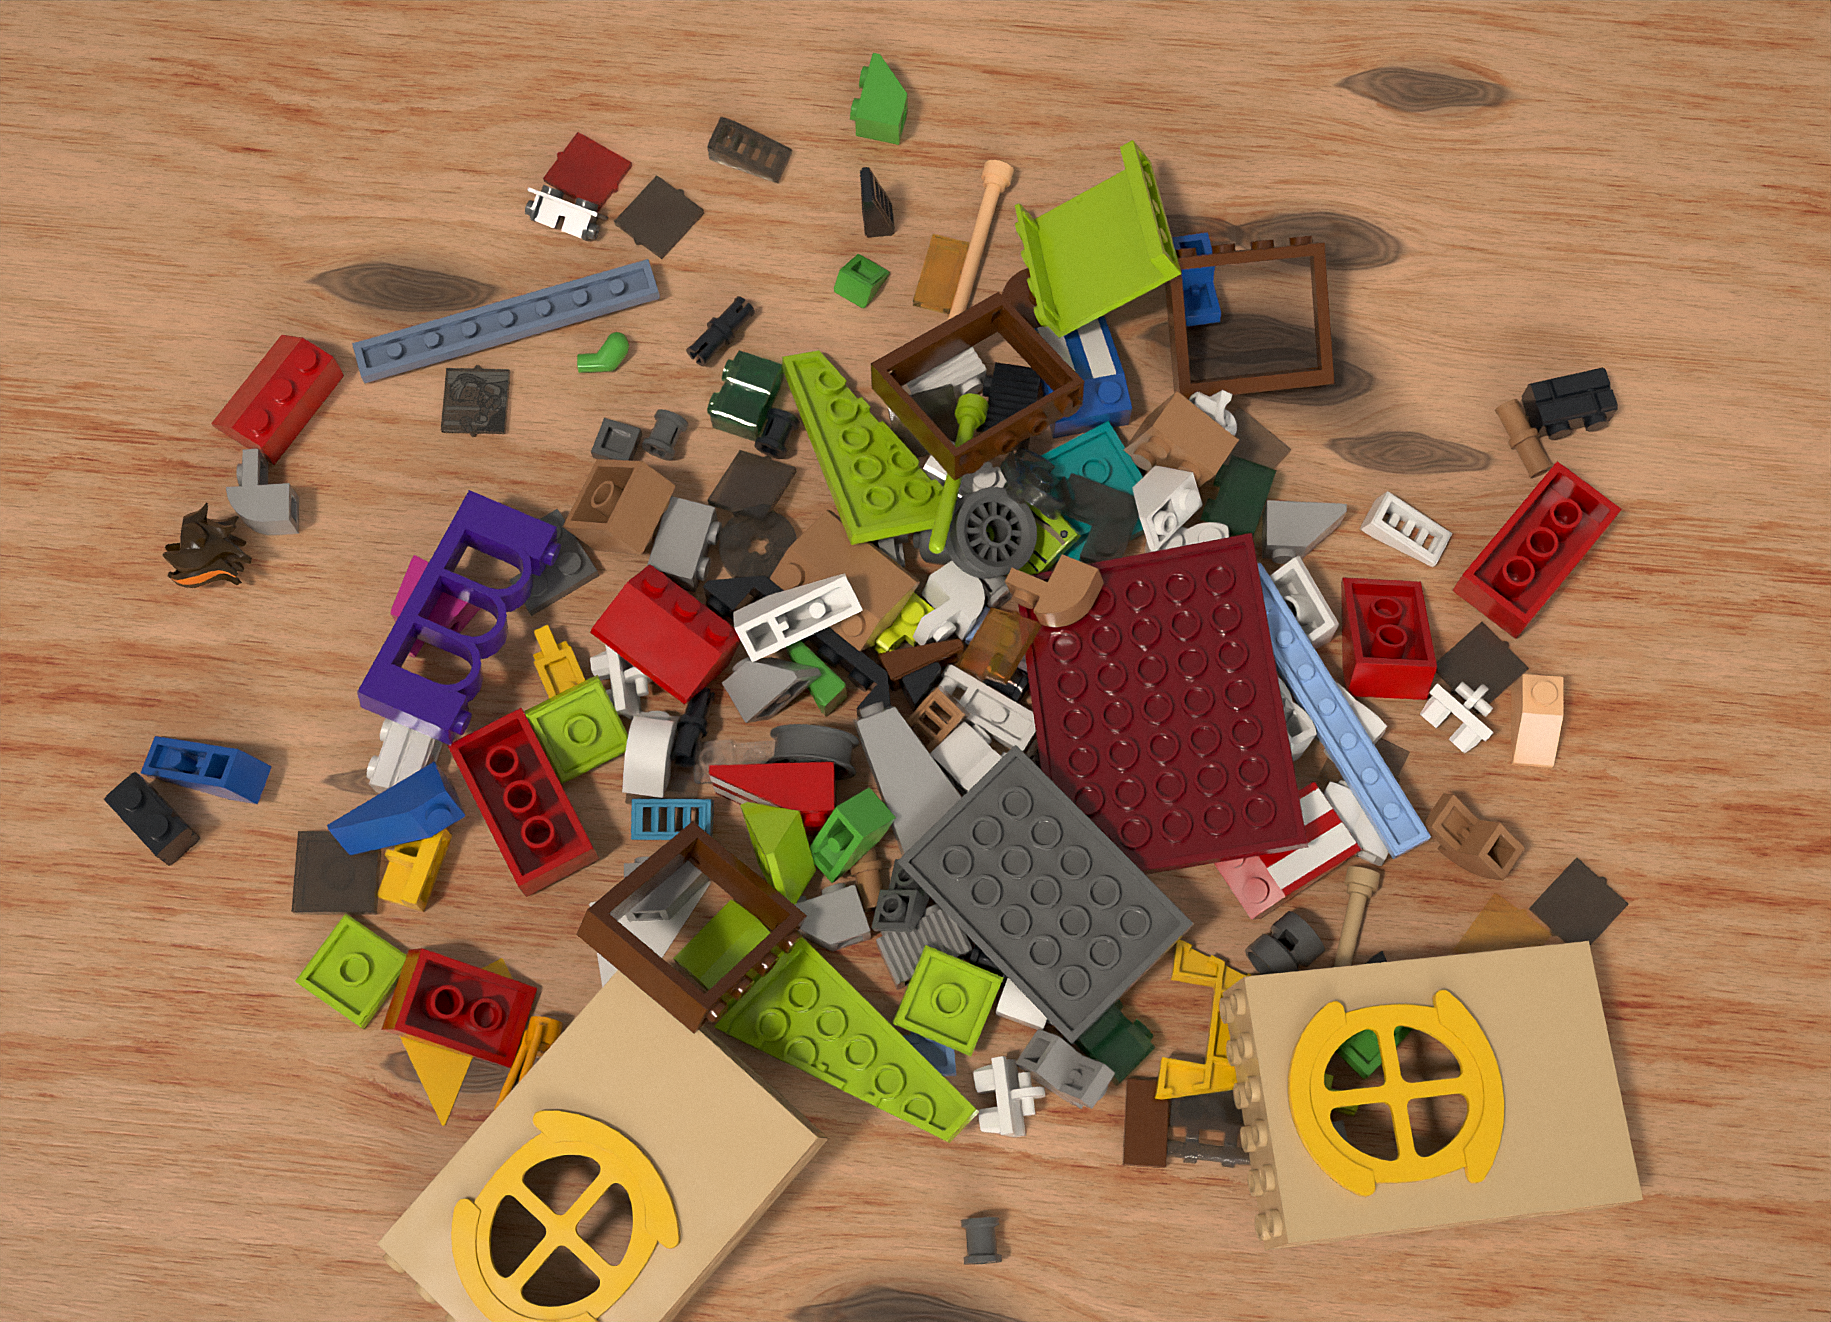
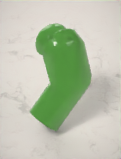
[577,332,629,373]

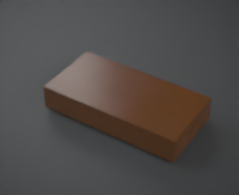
[1122,1079,1169,1168]

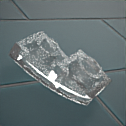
[694,739,775,784]

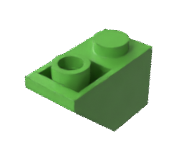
[850,53,908,145]

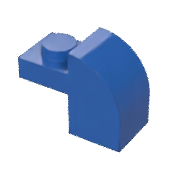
[1172,232,1221,326]

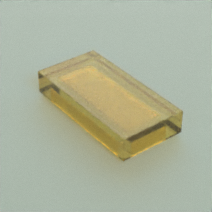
[913,234,969,315]

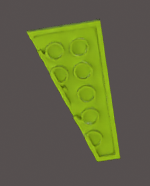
[781,350,943,545]
[714,937,979,1143]

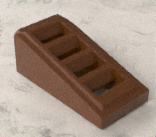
[878,639,964,691]

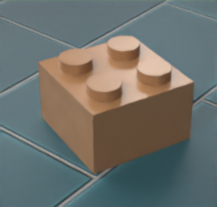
[1123,391,1239,488]
[563,459,676,555]

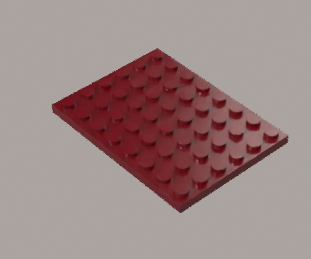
[1018,533,1308,875]

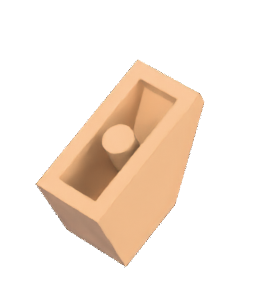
[1511,674,1564,768]

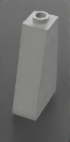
[853,701,962,856]

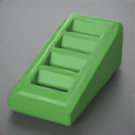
[786,640,847,717]

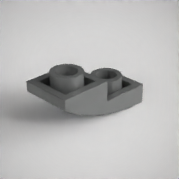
[872,859,930,932]

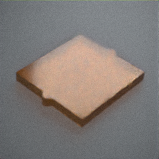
[956,607,1042,685]

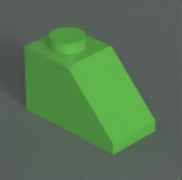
[810,788,896,883]

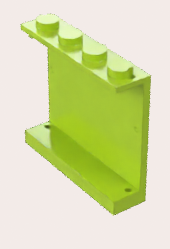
[1015,140,1182,338]

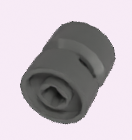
[1245,911,1325,975]

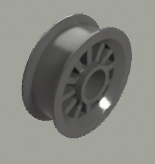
[945,487,1037,579]
[766,724,860,780]

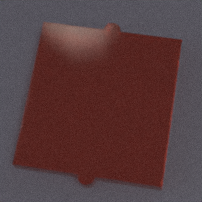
[543,132,632,213]

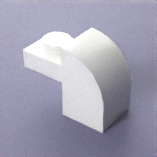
[913,561,985,645]
[622,711,679,798]

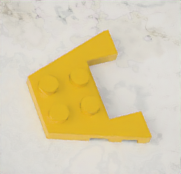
[1155,940,1252,1100]

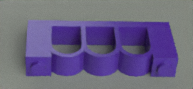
[357,490,561,746]

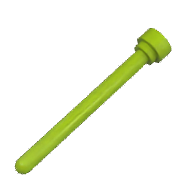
[929,393,989,554]

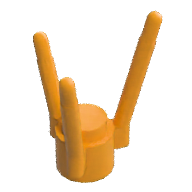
[494,1016,563,1110]

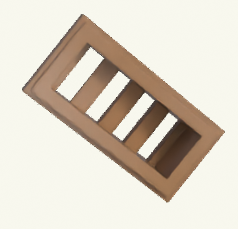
[906,686,970,754]

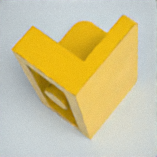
[377,828,452,912]

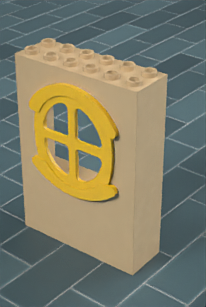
[1219,941,1643,1251]
[377,970,829,1322]

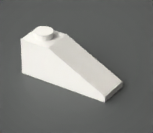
[733,573,863,662]

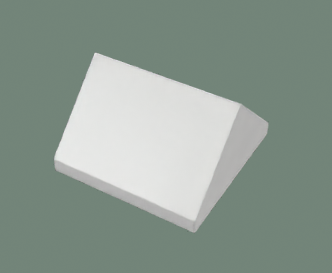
[1270,556,1339,649]

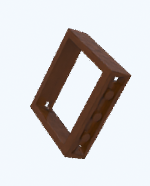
[1165,235,1335,400]
[871,292,1084,481]
[576,821,807,1034]

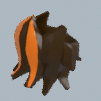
[163,503,252,588]

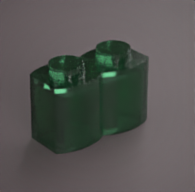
[707,350,784,442]
[1200,455,1277,537]
[1074,1000,1156,1086]

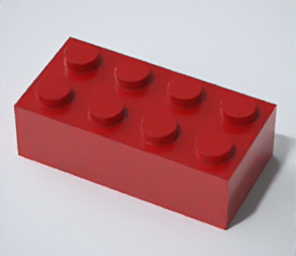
[1452,461,1622,639]
[447,708,600,897]

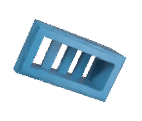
[631,799,714,840]

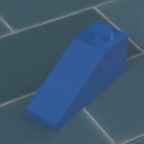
[141,736,272,805]
[327,761,465,855]

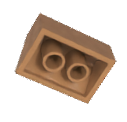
[770,510,920,651]

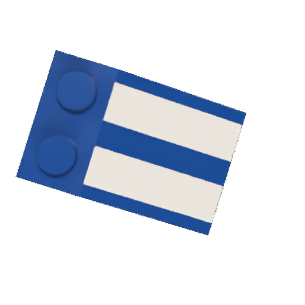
[1034,316,1132,438]

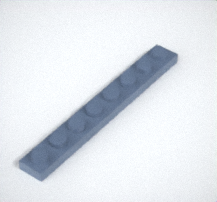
[352,259,660,383]

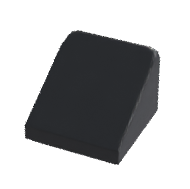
[902,662,941,712]

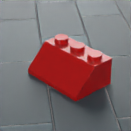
[211,335,344,465]
[590,564,741,705]

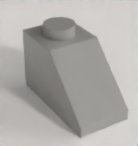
[1262,500,1347,564]
[722,657,822,723]

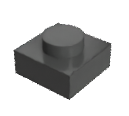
[591,418,642,461]

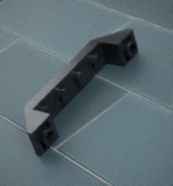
[703,575,891,718]

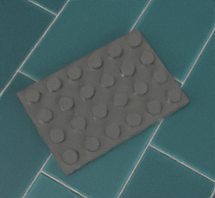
[897,745,1194,1044]

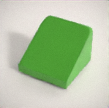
[834,254,890,308]

